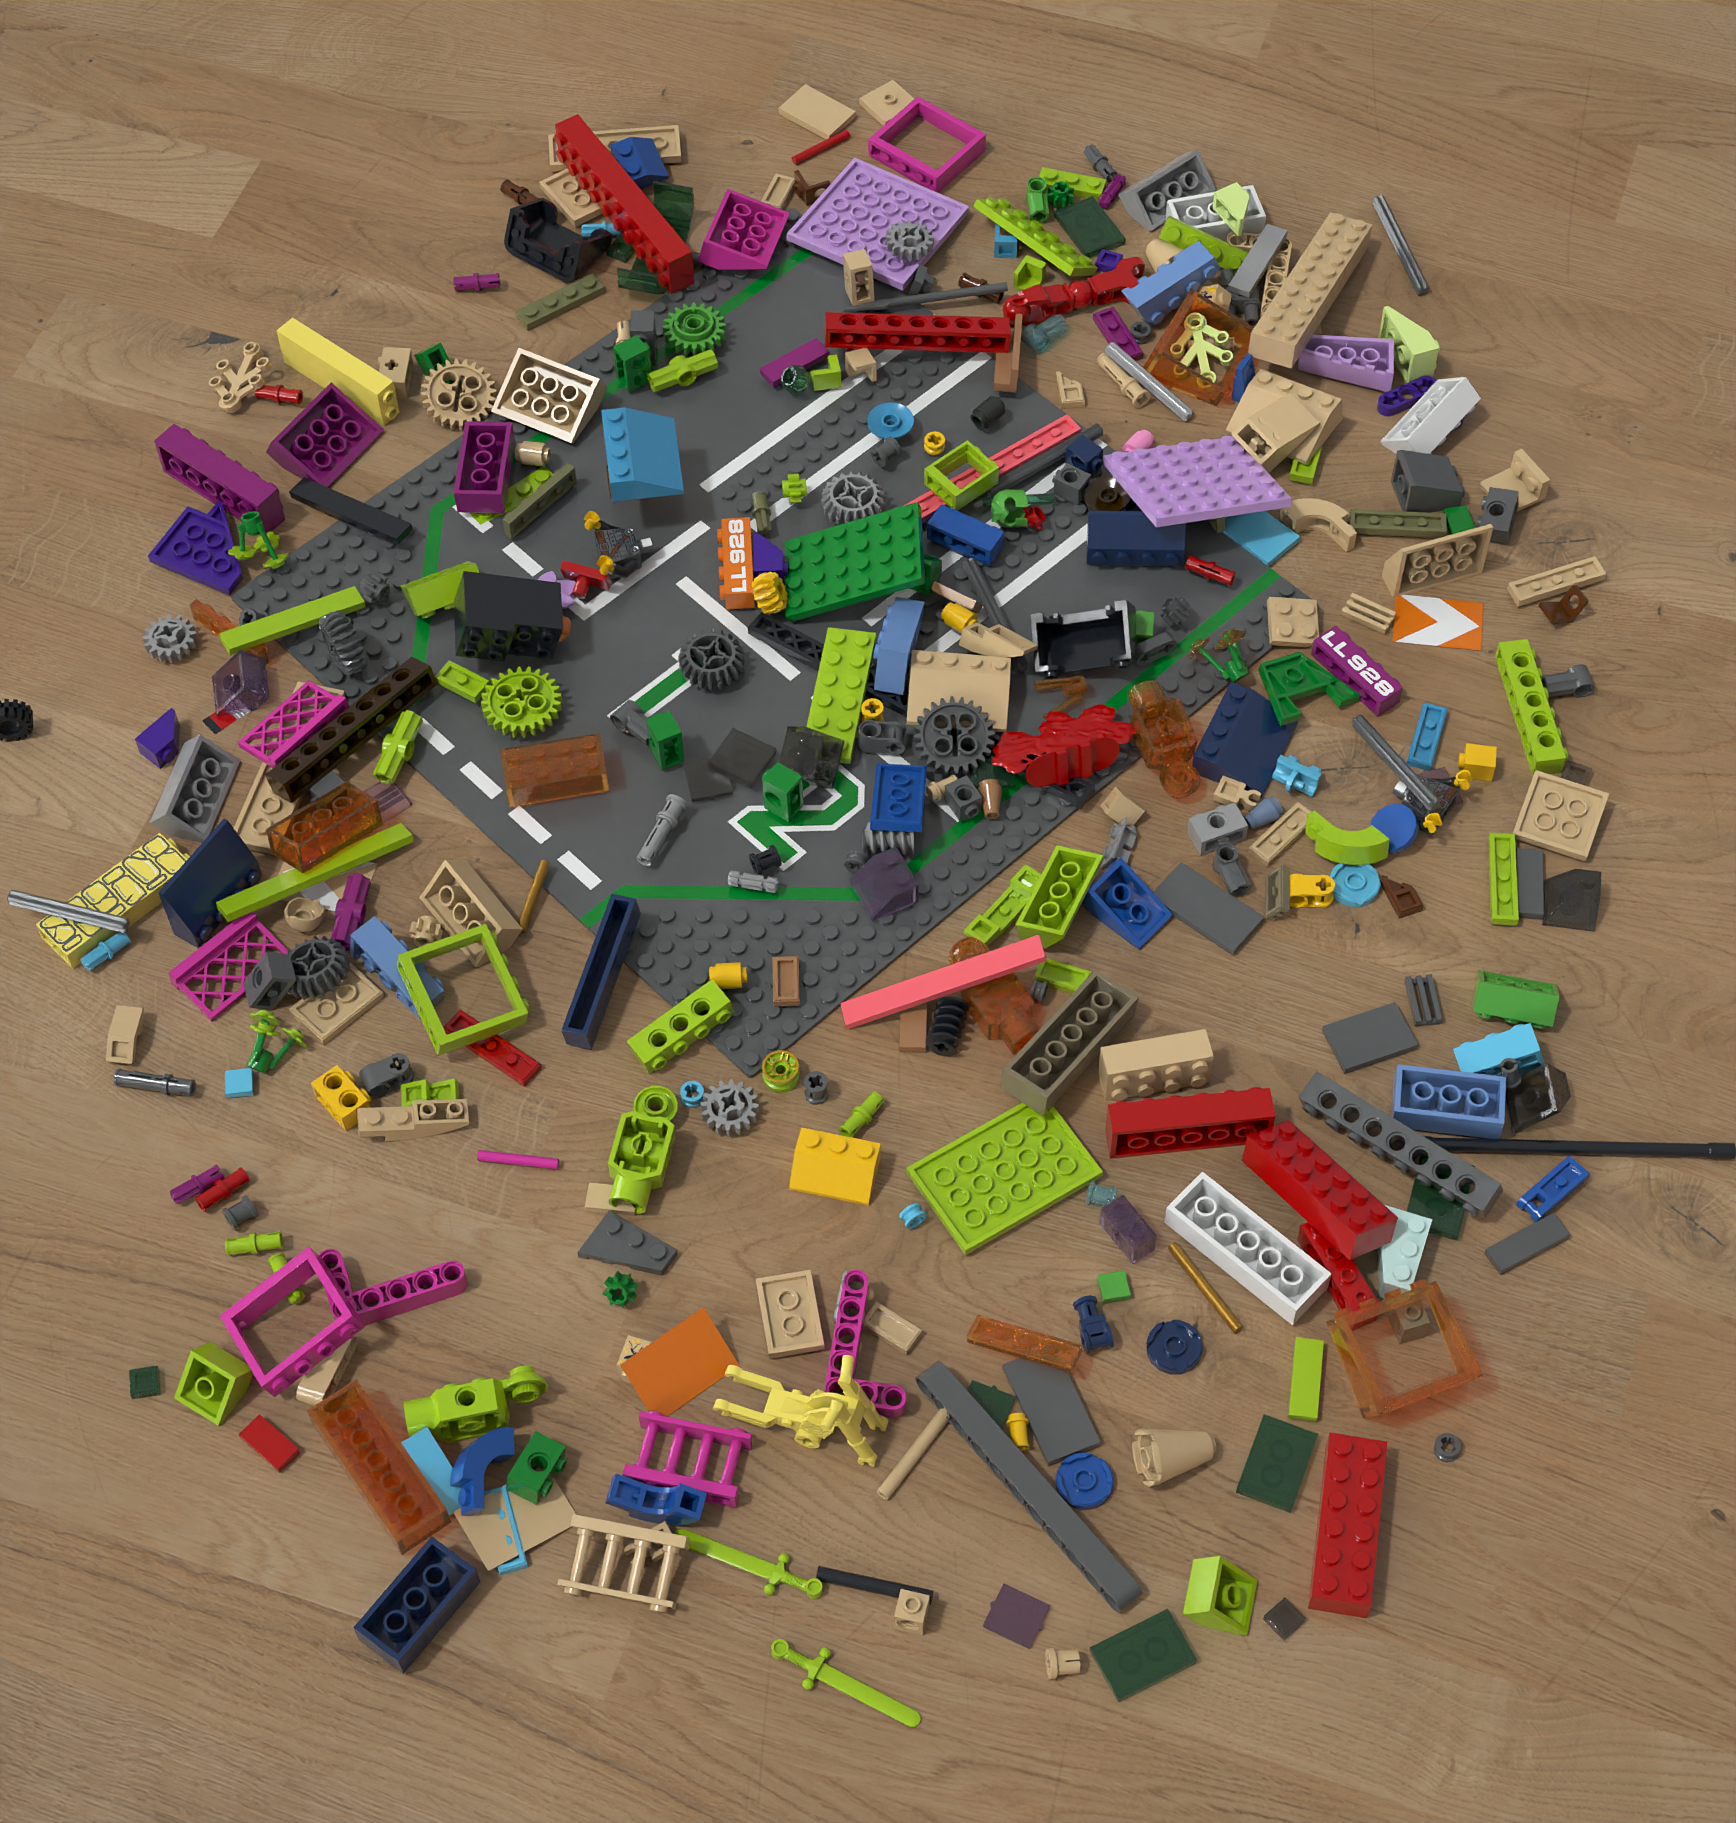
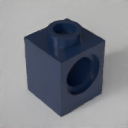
[1065,434,1103,474]

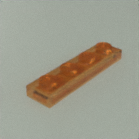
[190,599,269,668]
[967,1315,1082,1373]

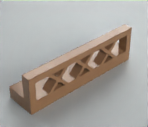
[993,314,1023,392]

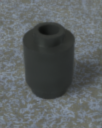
[970,396,1005,430]

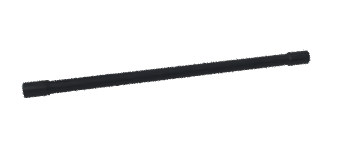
[1424,1136,1736,1159]

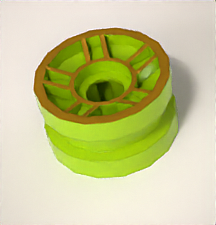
[762,1050,800,1093]

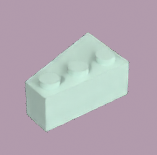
[1377,1205,1432,1303]

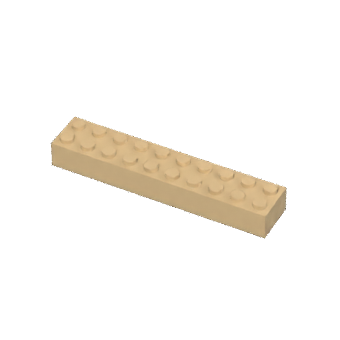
[1248,212,1373,369]

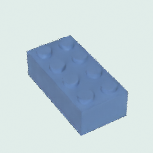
[1391,1064,1506,1139]

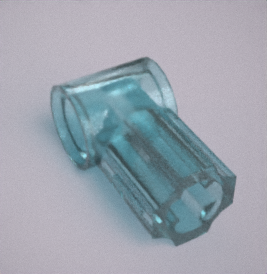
[1021,314,1068,354]

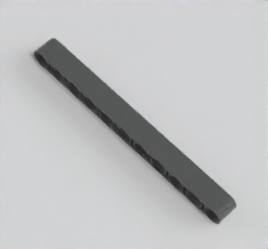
[915,1361,1142,1613]

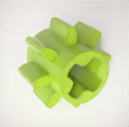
[782,474,807,503]

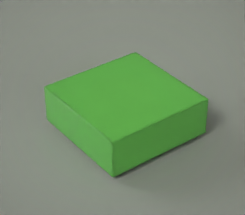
[1097,1270,1131,1304]

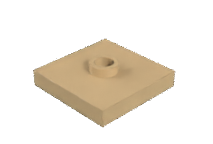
[859,80,914,126]

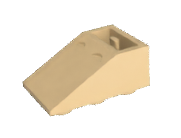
[1231,392,1320,473]

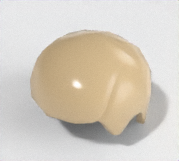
[284,897,325,932]

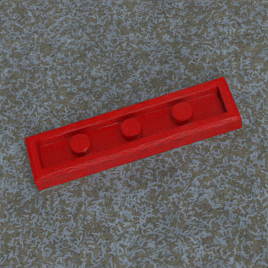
[443,1009,541,1087]

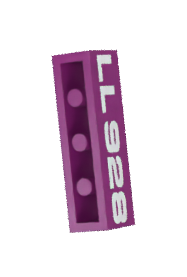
[1311,626,1403,717]

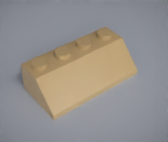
[419,859,523,967]

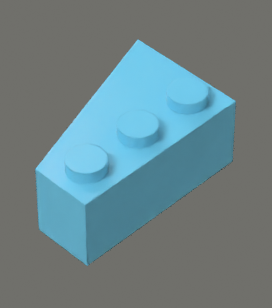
[1453,1023,1548,1077]

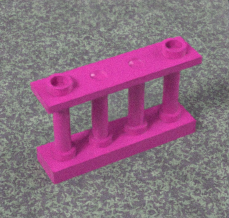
[622,1411,752,1508]

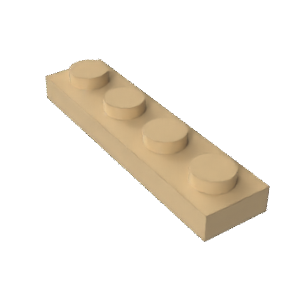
[1507,556,1606,607]

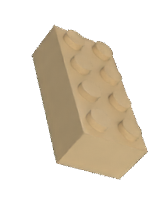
[1098,1029,1214,1101]

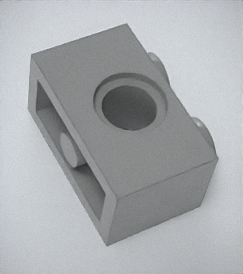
[1187,802,1248,856]

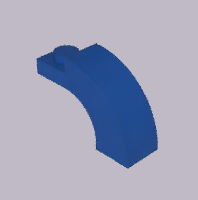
[450,1427,515,1516]
[605,1473,707,1525]

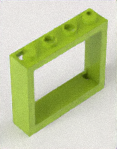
[396,924,530,1056]

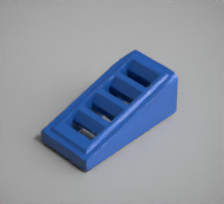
[1232,354,1255,403]

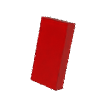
[239,1414,300,1473]

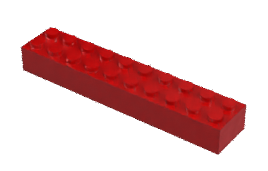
[554,114,694,294]

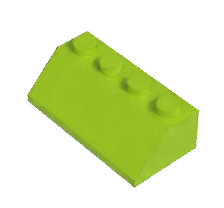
[1015,845,1104,949]

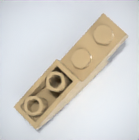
[357,1099,469,1141]

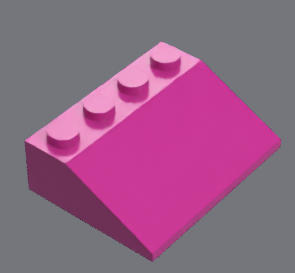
[698,189,790,270]

